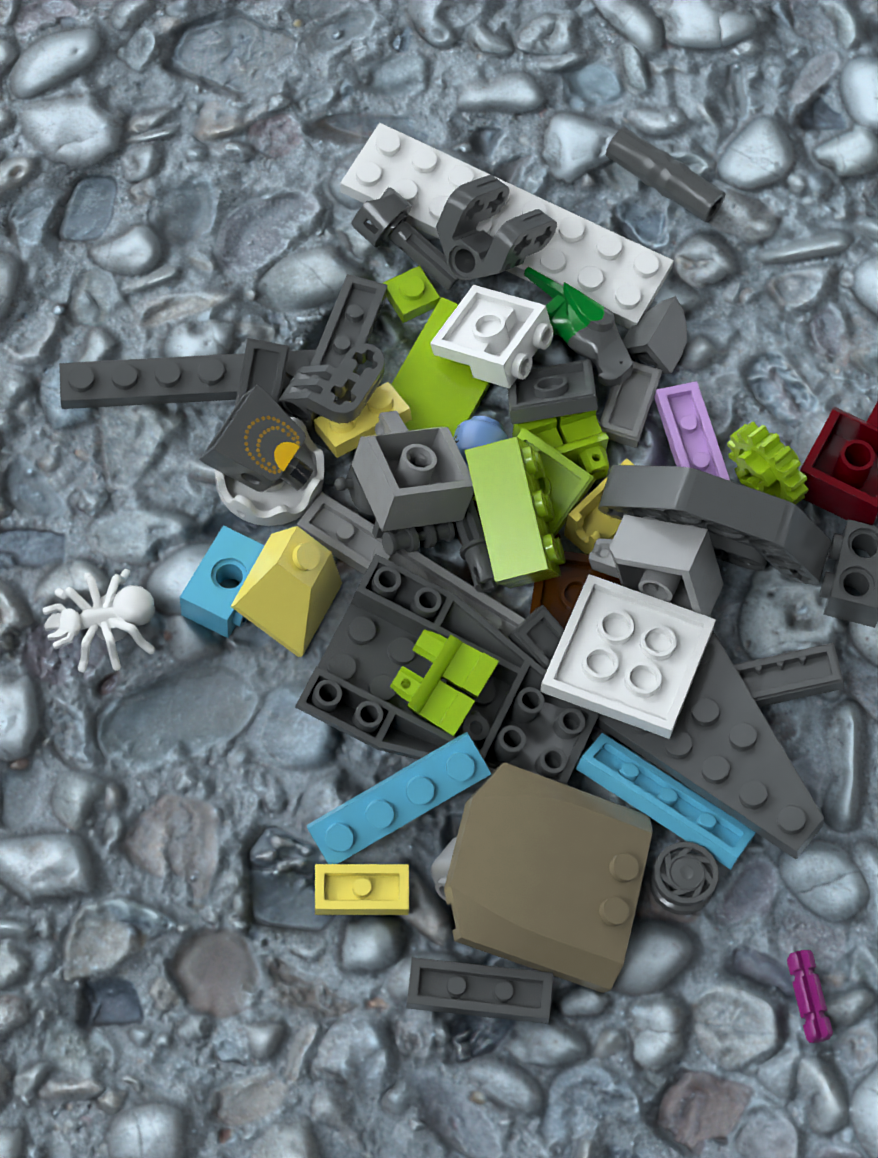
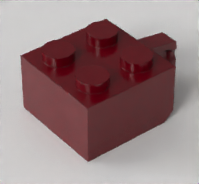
[800,401,878,525]

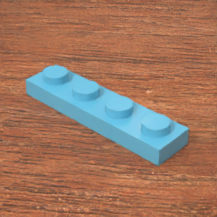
[307,732,491,864]
[576,733,756,870]

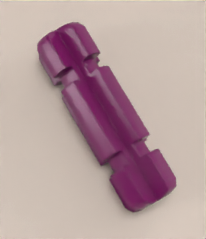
[787,950,833,1043]

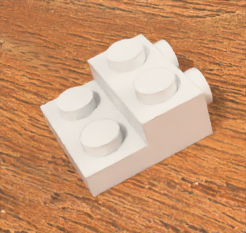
[430,285,553,389]

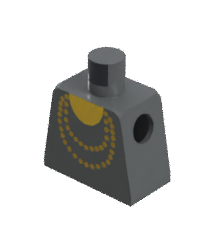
[199,385,313,492]

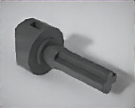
[351,187,459,291]

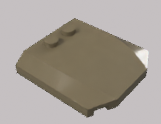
[444,762,653,993]

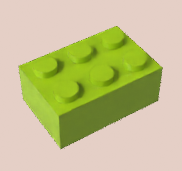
[464,437,565,589]

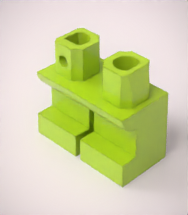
[512,410,609,480]
[390,629,499,737]

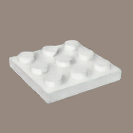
[540,574,716,739]

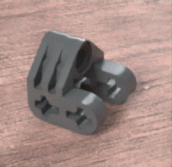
[436,175,557,280]
[277,343,385,454]

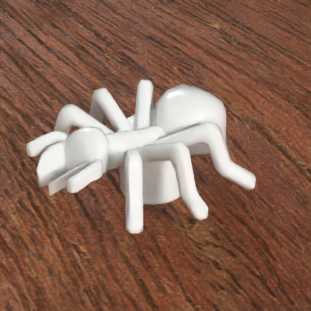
[43,569,155,673]

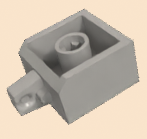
[352,411,474,532]
[588,515,723,617]

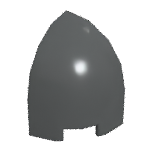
[623,296,687,374]

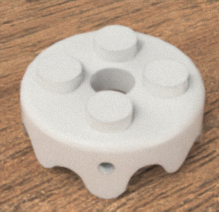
[214,417,324,526]

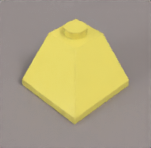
[230,526,342,657]

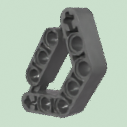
[598,465,831,585]

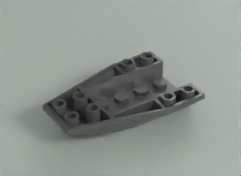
[295,554,599,785]

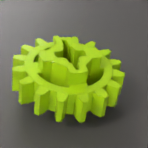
[727,422,808,505]

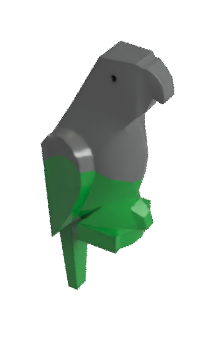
[524,266,634,386]

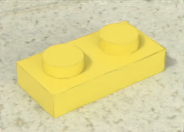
[314,382,412,458]
[315,864,409,915]

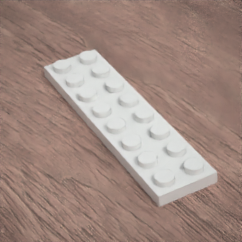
[340,123,674,329]

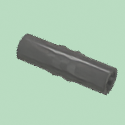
[605,127,726,222]

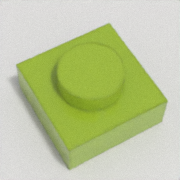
[383,266,440,323]

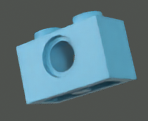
[180,525,265,638]

